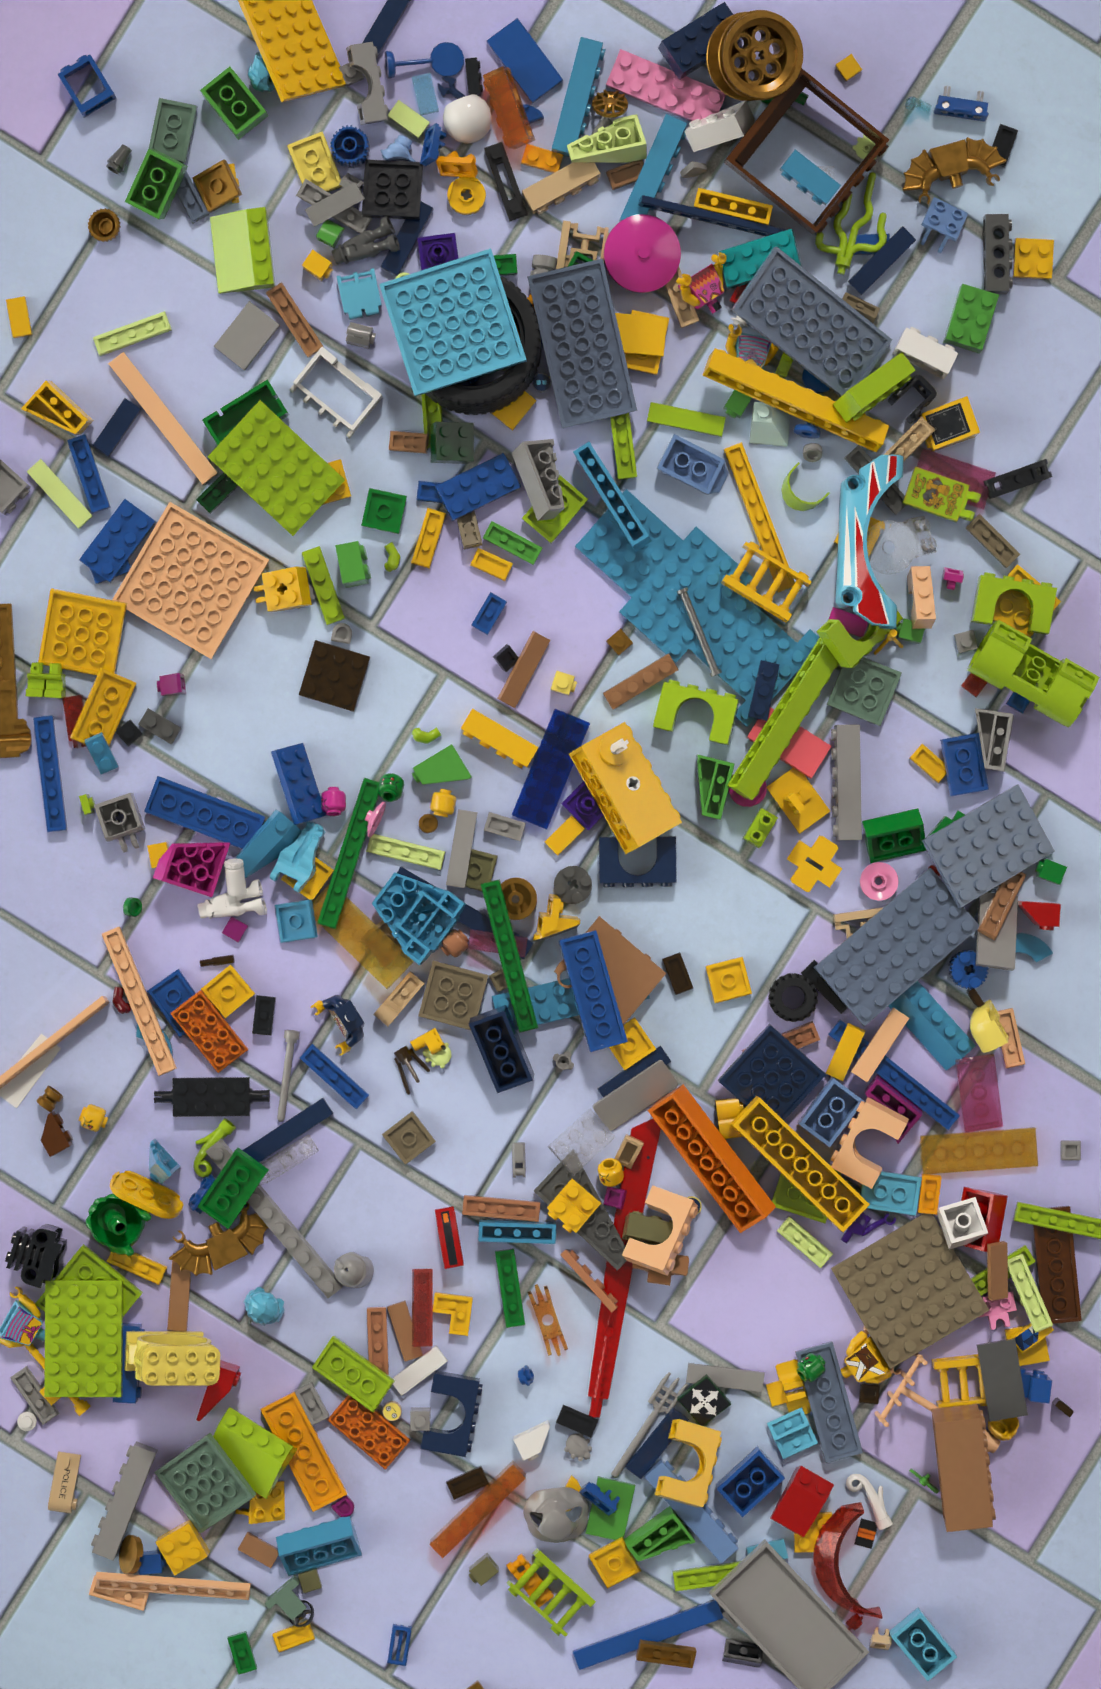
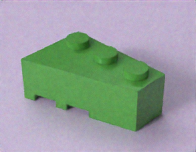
[624,1506,695,1562]

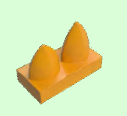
[436,150,478,178]

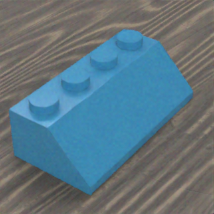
[276,1516,362,1576]

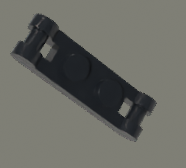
[983,459,1053,499]

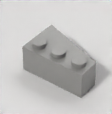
[975,708,1014,772]

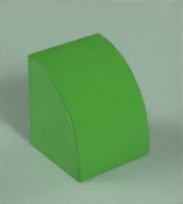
[316,219,345,248]

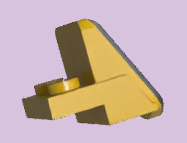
[533,894,581,942]

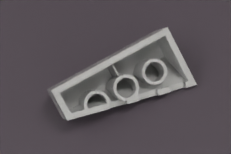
[512,439,565,521]

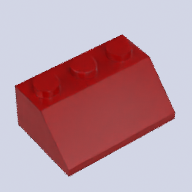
[961,1187,1008,1252]

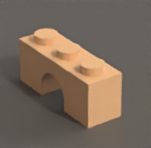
[907,566,936,629]

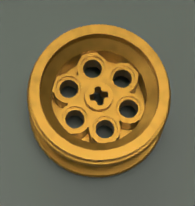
[706,10,803,101]

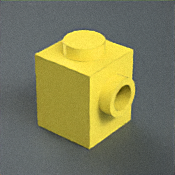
[551,671,577,696]

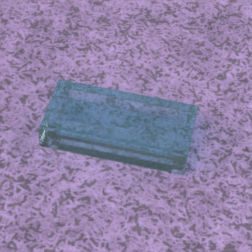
[412,73,439,116]

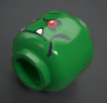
[378,773,404,802]
[796,1353,825,1382]

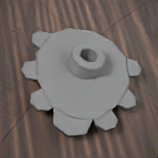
[564,1433,592,1461]

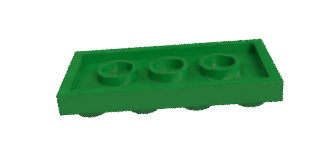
[197,1148,269,1229]

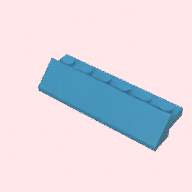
[888,981,976,1070]

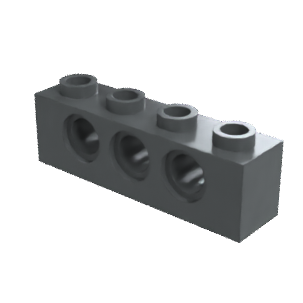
[983,214,1013,294]

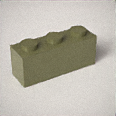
[622,1211,683,1245]

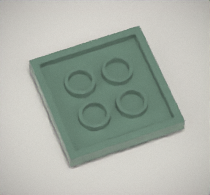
[827,657,902,726]

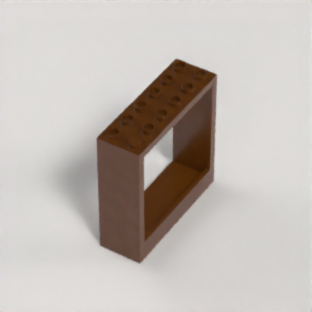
[724,68,889,235]

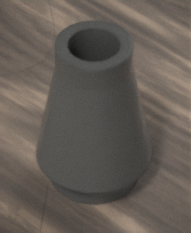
[106,144,132,175]

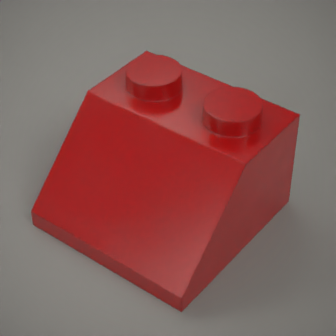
[1018,901,1061,930]

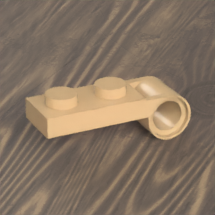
[373,971,425,1027]

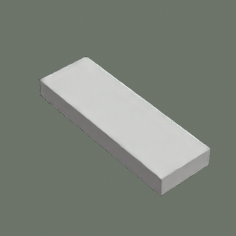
[393,1345,448,1396]

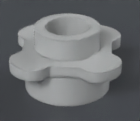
[553,1051,574,1072]

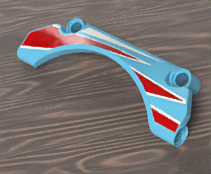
[835,455,903,629]

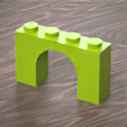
[971,572,1057,635]
[816,584,903,668]
[653,679,739,745]

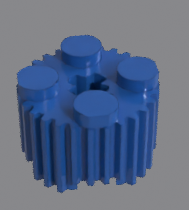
[330,125,370,168]
[948,950,989,989]

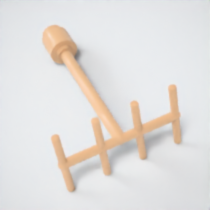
[874,1353,1000,1453]

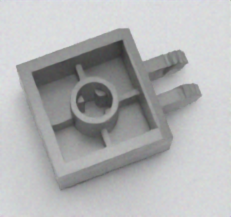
[94,793,145,853]

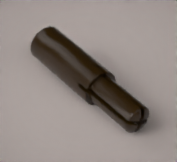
[200,955,235,967]

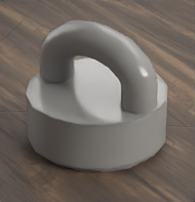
[803,443,822,462]

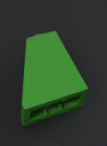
[411,744,472,785]

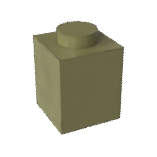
[469,1553,499,1586]

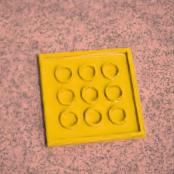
[38,588,127,675]

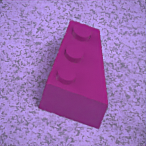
[865,1075,922,1144]

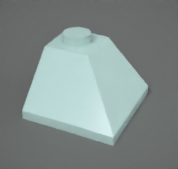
[749,402,791,446]

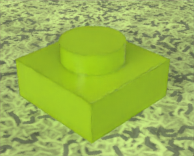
[79,794,95,815]

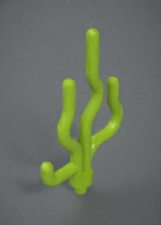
[815,172,887,275]

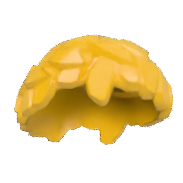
[988,1417,1019,1441]

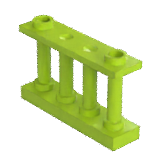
[507,1548,596,1637]

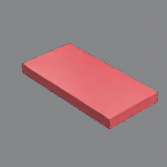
[746,707,832,779]

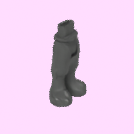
[332,216,400,265]

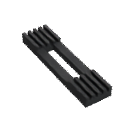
[484,142,528,221]

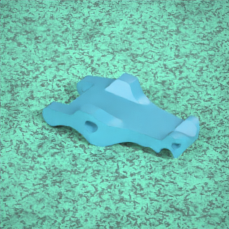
[270,822,325,892]

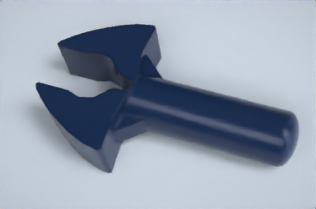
[438,77,465,99]

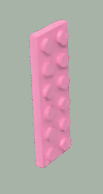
[606,49,726,121]

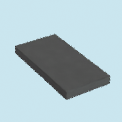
[976,1338,1028,1422]

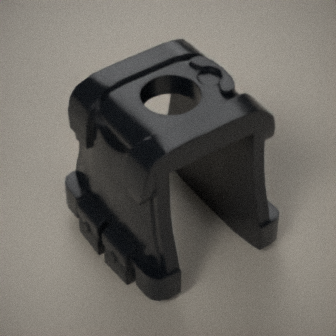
[888,375,937,424]

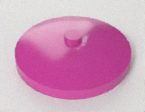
[603,214,681,293]

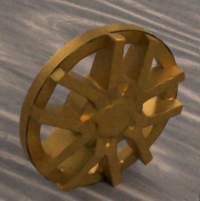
[592,89,628,118]

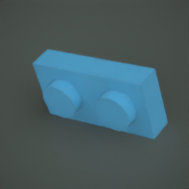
[85,732,118,774]

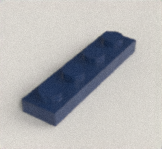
[597,1045,672,1098]

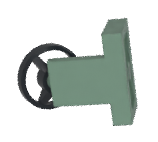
[265,1575,314,1628]

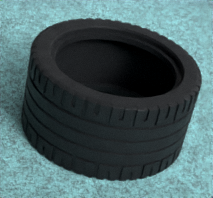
[426,276,541,415]

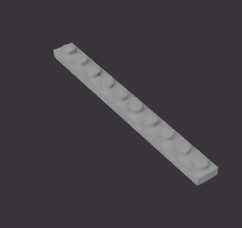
[205,1138,344,1298]

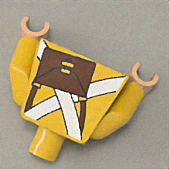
[840,1326,902,1384]

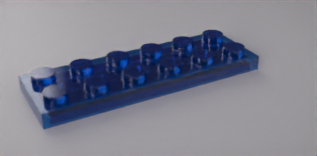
[512,709,590,829]

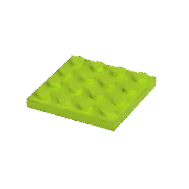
[35,1244,143,1317]

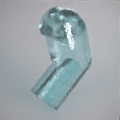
[905,96,932,114]

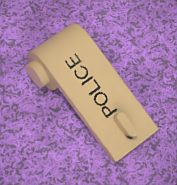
[48,1451,81,1514]

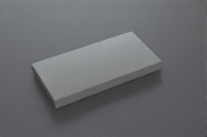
[976,892,1018,971]

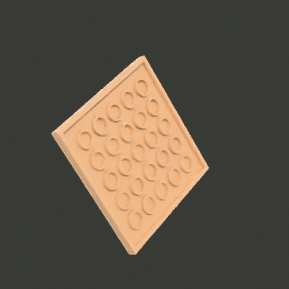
[112,502,270,659]

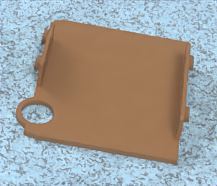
[554,916,666,1024]

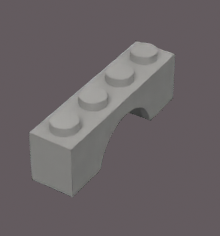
[346,42,388,125]

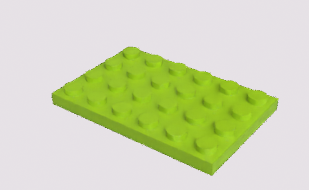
[208,400,345,536]
[44,1280,123,1397]

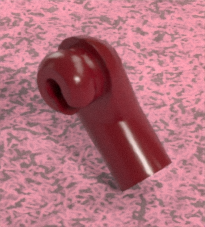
[112,986,131,1014]

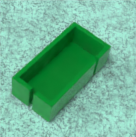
[202,379,289,445]

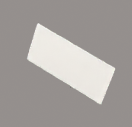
[0,1034,61,1108]

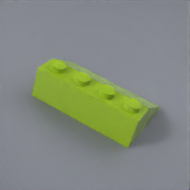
[210,207,275,294]
[213,1407,297,1499]

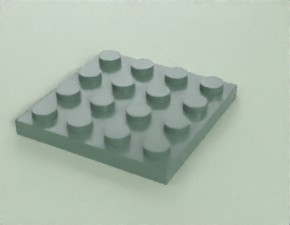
[154,1433,256,1534]

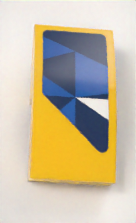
[1009,1323,1054,1354]

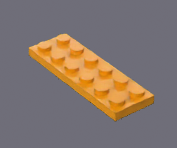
[260,1391,347,1512]

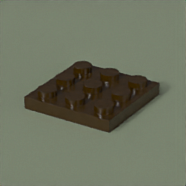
[299,640,370,712]

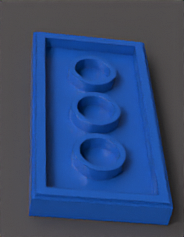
[487,18,563,104]

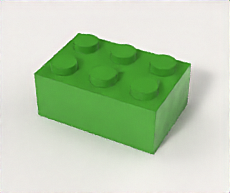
[200,66,268,140]
[125,149,188,219]
[943,284,999,353]
[335,541,371,588]

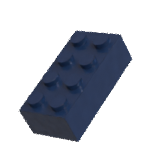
[658,2,742,80]
[469,1005,535,1094]

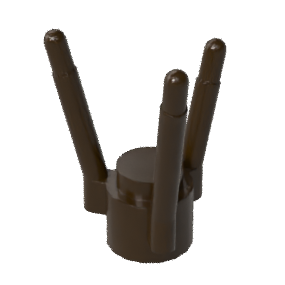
[394,1045,430,1095]

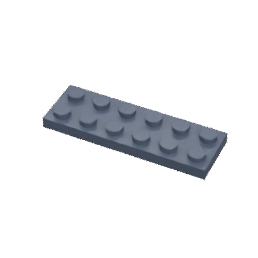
[795,1341,863,1464]

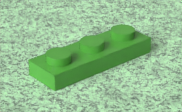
[483,521,542,565]

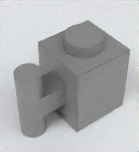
[346,322,376,349]

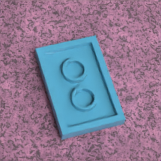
[860,1171,922,1216]

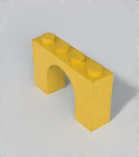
[655,1419,722,1507]

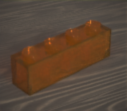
[483,66,535,149]

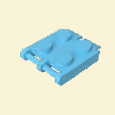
[336,268,382,320]

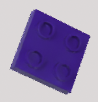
[417,233,459,271]
[561,781,603,831]

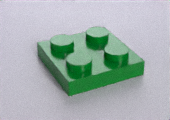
[361,488,407,534]

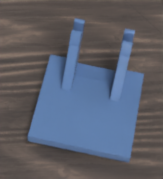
[920,197,968,254]

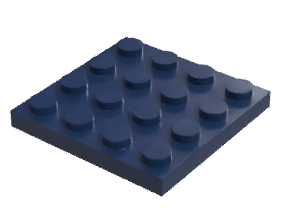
[718,1024,826,1120]

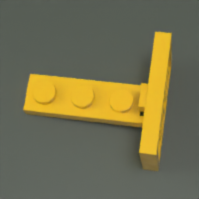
[766,768,830,834]

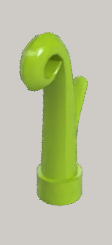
[193,1118,236,1178]

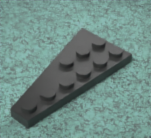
[534,1149,627,1270]

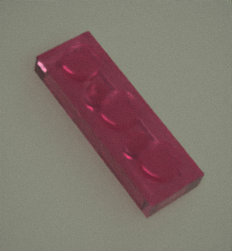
[468,929,528,957]

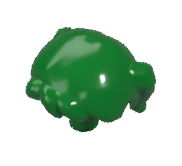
[86,1193,151,1256]

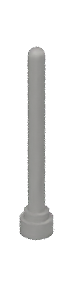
[277,1030,300,1122]

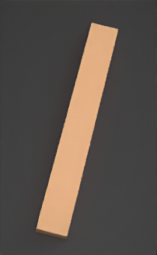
[108,352,218,485]
[102,927,177,1076]
[0,996,110,1089]
[96,1572,251,1600]

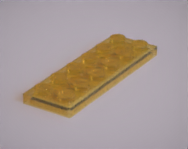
[313,884,414,989]
[920,1127,1038,1174]

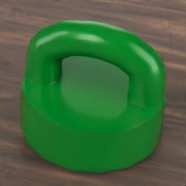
[123,897,142,917]

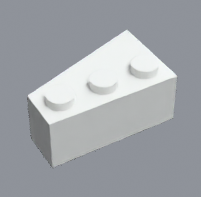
[684,100,755,152]

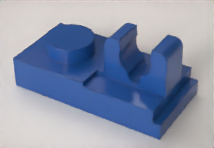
[420,123,447,166]
[579,1482,620,1516]

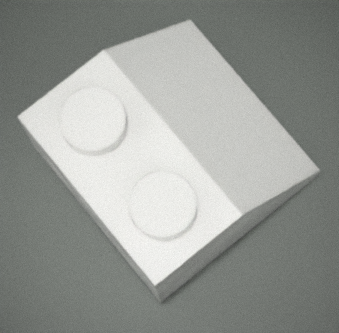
[937,1197,988,1250]

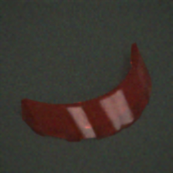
[813,1502,883,1619]

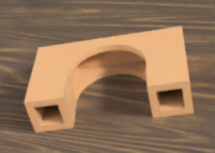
[830,1097,909,1189]
[622,1185,698,1276]

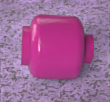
[321,787,346,816]

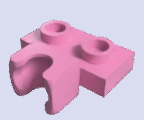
[978,1291,1017,1330]

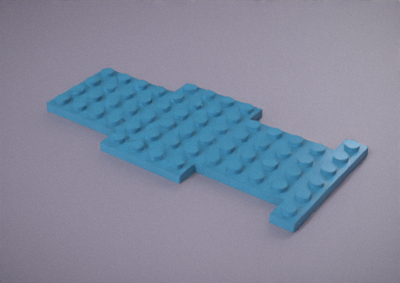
[575,489,820,727]

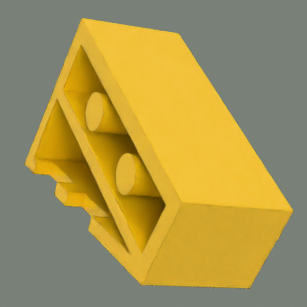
[21,381,94,435]

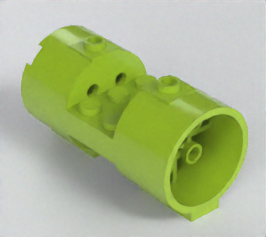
[967,620,1100,728]

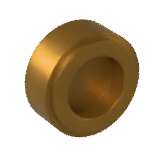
[419,814,438,833]

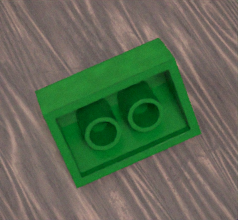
[862,808,926,863]

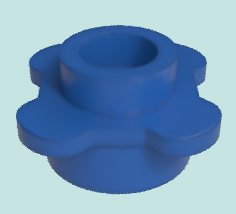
[518,1365,534,1386]

